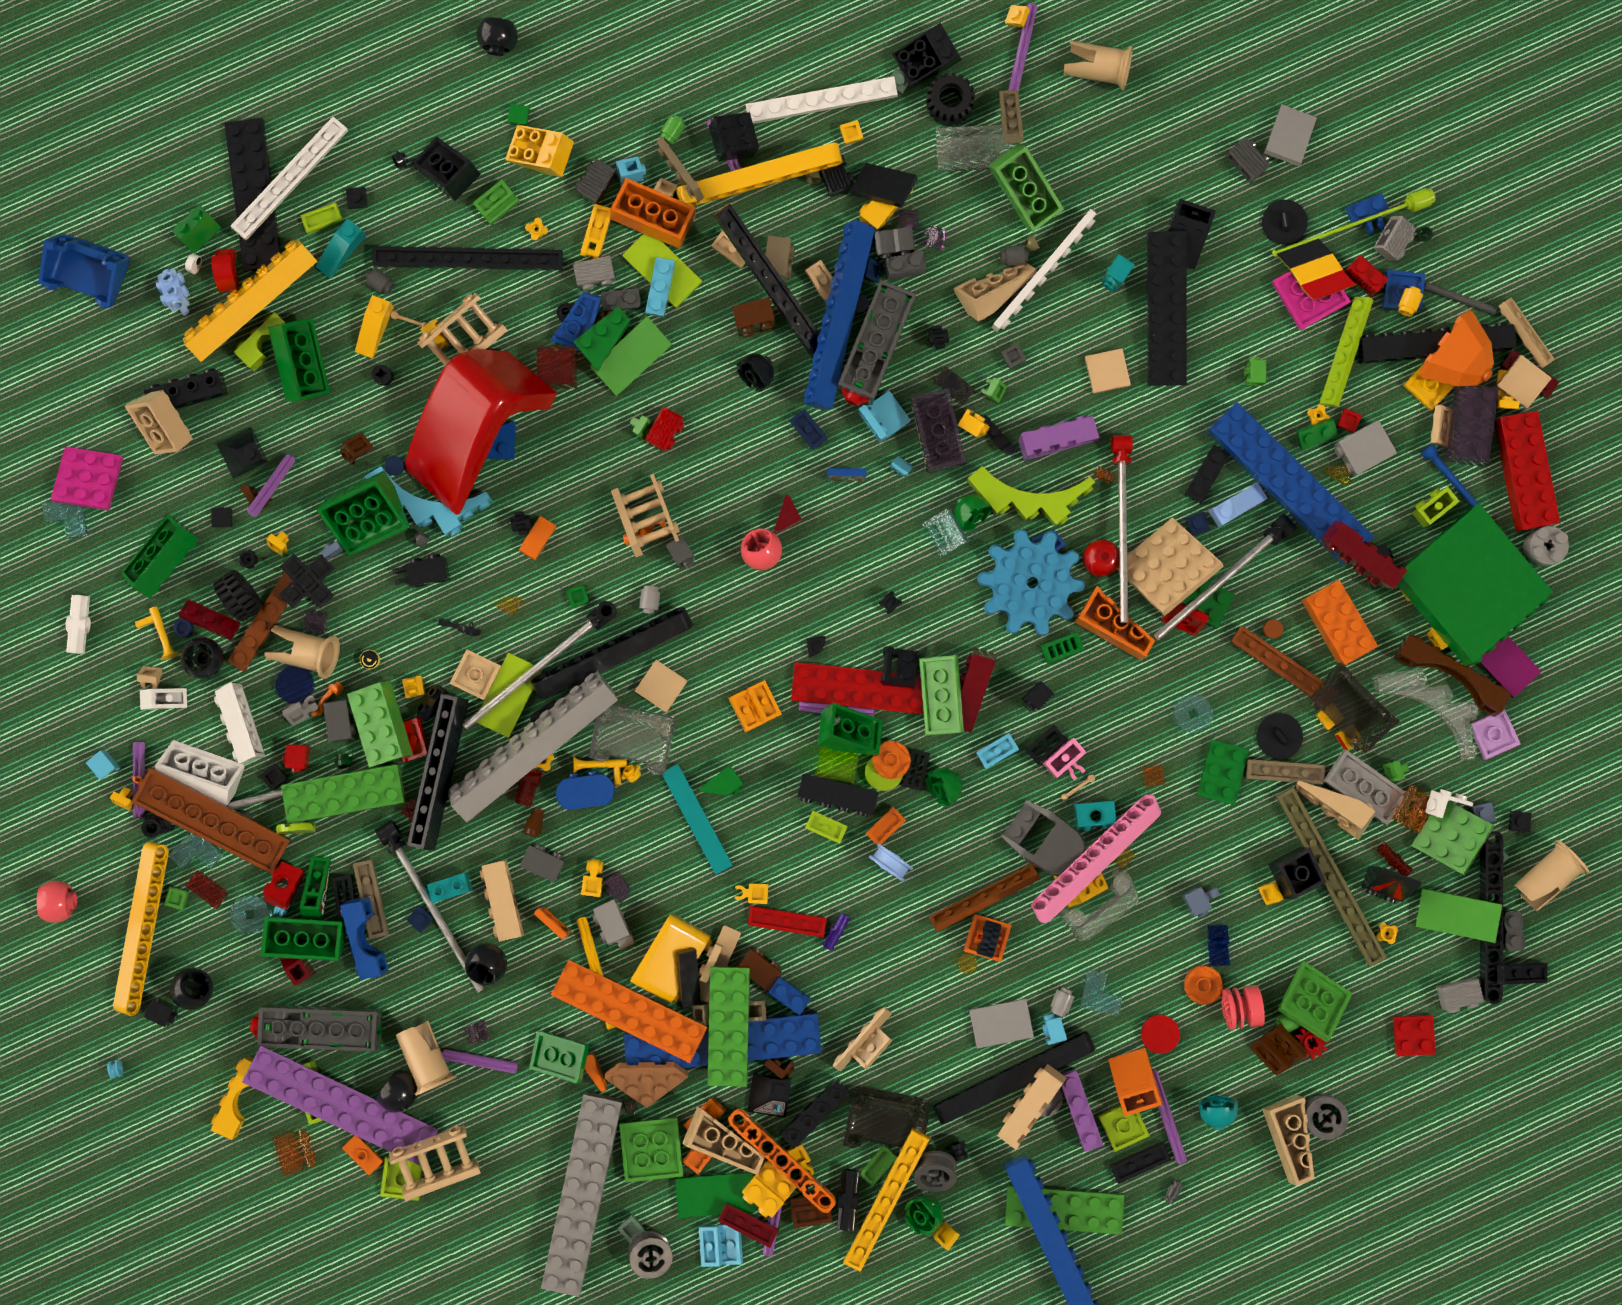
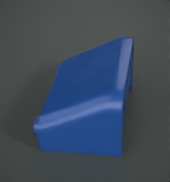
[38,234,130,308]

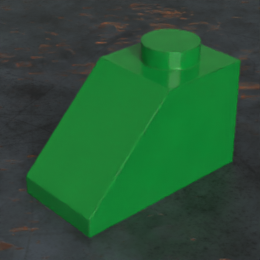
[699,765,744,796]

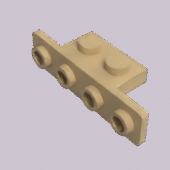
[698,925,741,1003]
[832,1007,893,1071]

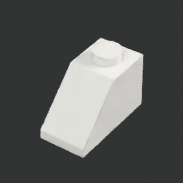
[140,688,187,710]

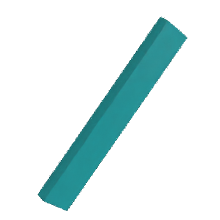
[661,764,733,874]

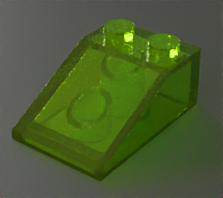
[815,746,858,783]

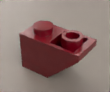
[280,958,316,986]

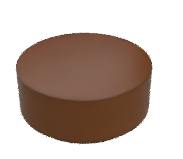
[1263,619,1283,639]

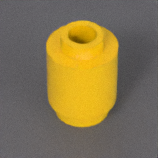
[1398,286,1423,317]

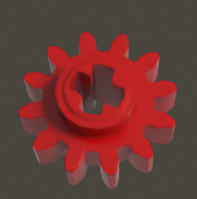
[1294,1027,1329,1060]

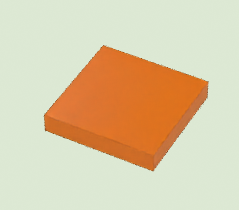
[534,906,571,940]

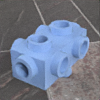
[156,268,190,316]

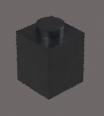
[144,998,179,1027]

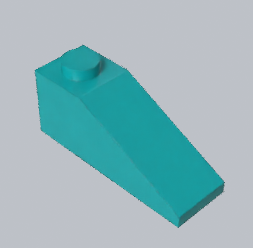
[315,218,366,279]

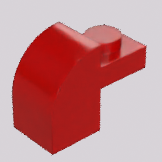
[212,249,239,292]

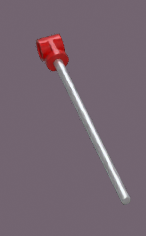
[1111,435,1133,623]

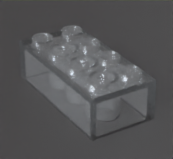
[935,125,1013,172]

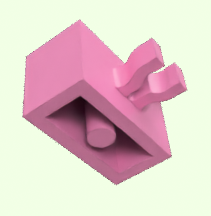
[1042,738,1087,780]

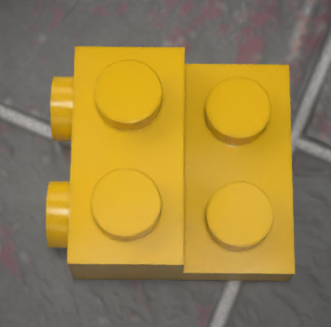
[742,1160,796,1218]

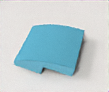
[699,1224,743,1267]

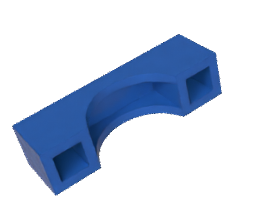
[340,897,388,980]

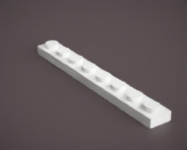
[746,76,898,124]
[231,117,348,240]
[991,209,1096,332]

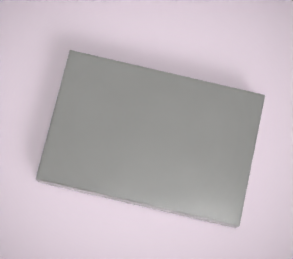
[1264,104,1317,167]
[969,998,1034,1049]

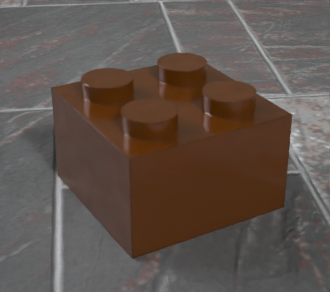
[732,298,775,338]

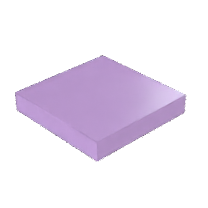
[1468,709,1521,760]

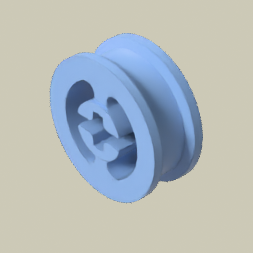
[869,843,913,882]

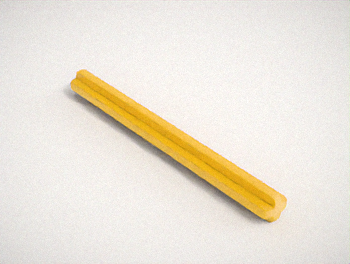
[577,917,616,1030]

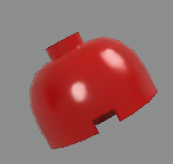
[1082,539,1120,578]

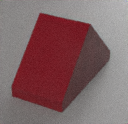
[774,495,802,534]

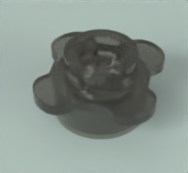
[623,1095,638,1117]

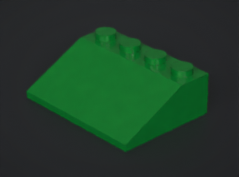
[316,471,410,556]

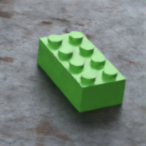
[988,143,1064,232]
[347,681,413,768]

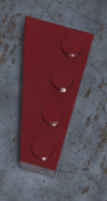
[1321,521,1408,589]
[960,647,996,733]

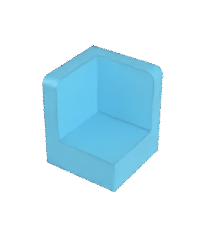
[86,750,121,780]

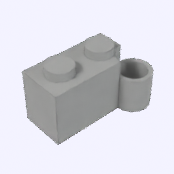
[592,899,636,950]

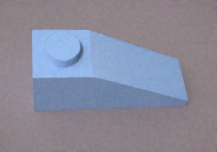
[1208,482,1268,528]

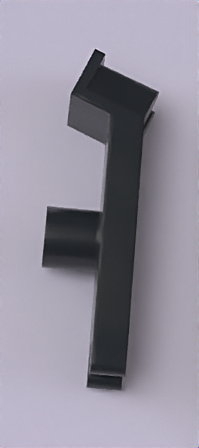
[984,415,1016,456]

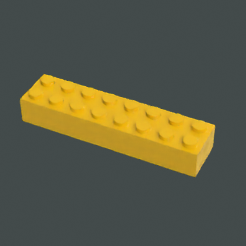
[183,239,318,362]

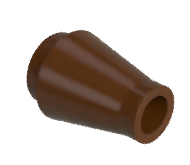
[523,808,545,838]

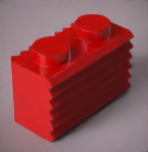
[1344,255,1389,297]
[645,406,685,453]

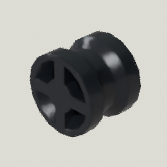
[372,365,393,386]
[878,591,902,615]
[946,1141,969,1161]

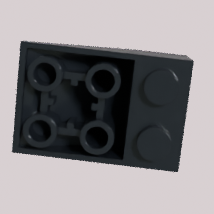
[892,23,962,86]
[1167,199,1216,270]

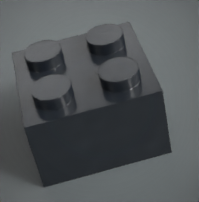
[709,112,759,162]
[1268,847,1326,900]

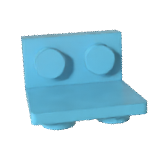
[858,391,911,443]

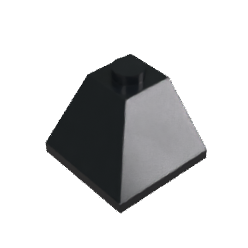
[217,428,268,478]

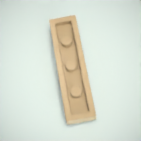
[1499,297,1555,368]

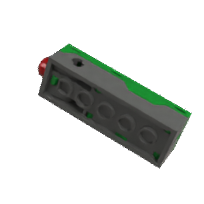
[837,280,916,406]
[250,1004,383,1052]

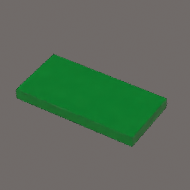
[675,1171,756,1218]

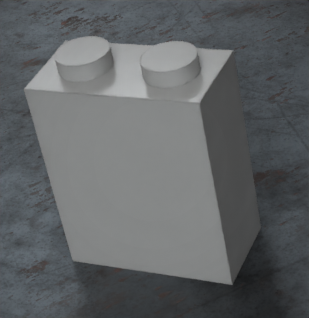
[1334,420,1397,478]

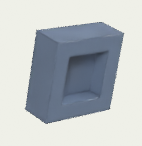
[320,541,344,560]
[1471,802,1496,823]

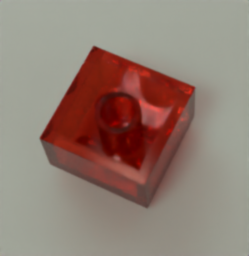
[537,346,578,389]

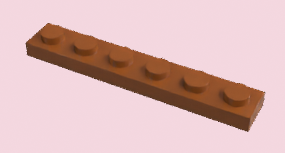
[227,573,292,672]
[1230,626,1337,707]
[929,864,1040,932]

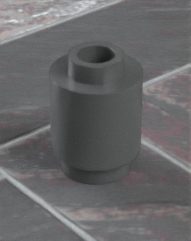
[1000,245,1028,266]
[365,268,395,295]

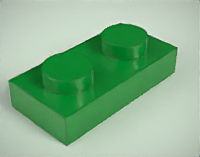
[1296,418,1338,450]

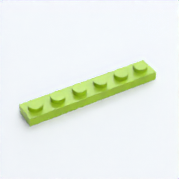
[1319,297,1373,407]

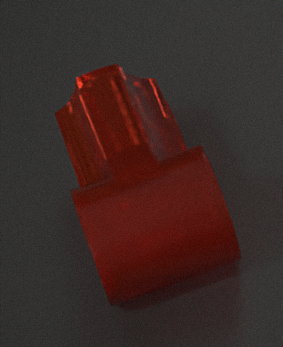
[515,769,542,807]

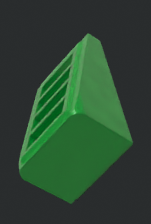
[1040,632,1084,664]

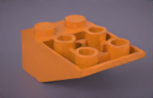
[1108,1048,1164,1116]

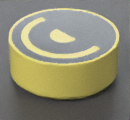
[360,650,380,669]

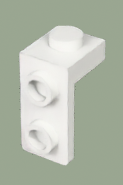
[1425,789,1473,818]

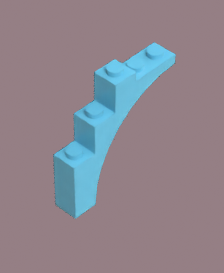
[365,466,493,537]

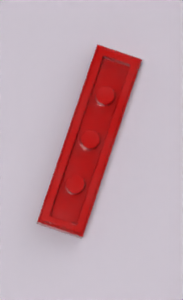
[748,906,827,937]

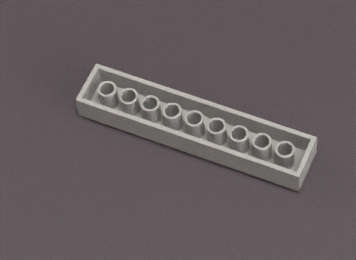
[448,671,618,823]
[541,1091,624,1297]

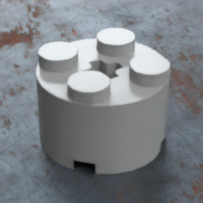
[1523,526,1569,567]

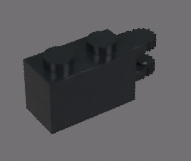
[392,554,451,588]

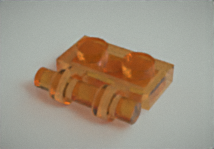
[1394,785,1430,834]
[273,1128,316,1176]

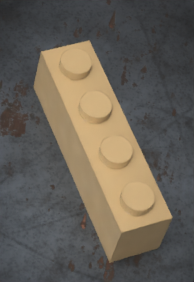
[480,860,524,942]

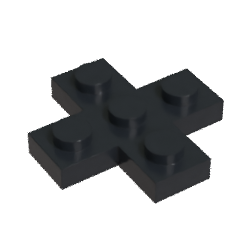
[279,554,335,609]

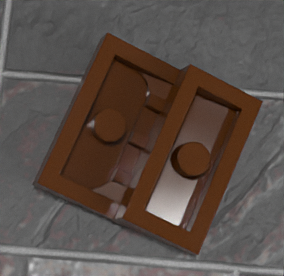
[1250,1024,1307,1076]

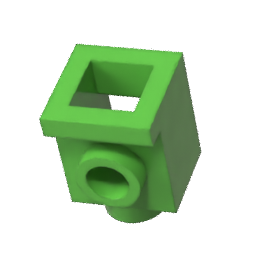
[1243,357,1266,386]

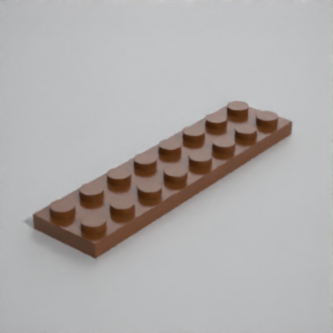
[132,767,291,874]

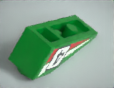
[299,856,331,920]

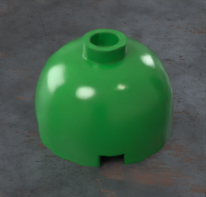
[954,494,992,532]
[926,768,962,807]
[904,1195,944,1236]

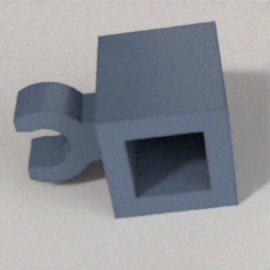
[1181,886,1220,918]

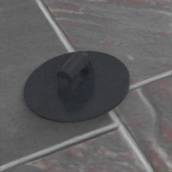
[1262,199,1308,245]
[1257,713,1303,759]

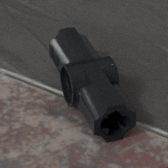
[837,1169,859,1231]

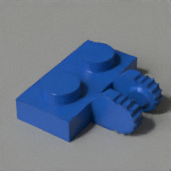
[1346,193,1389,235]

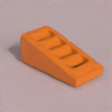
[584,1052,608,1092]

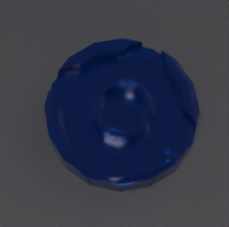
[275,666,315,704]

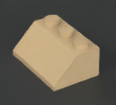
[125,390,193,454]

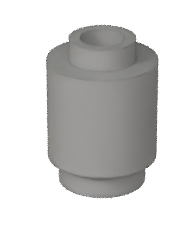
[639,586,660,614]
[1050,987,1075,1017]

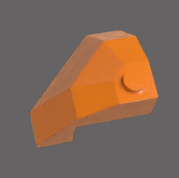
[1419,309,1494,386]

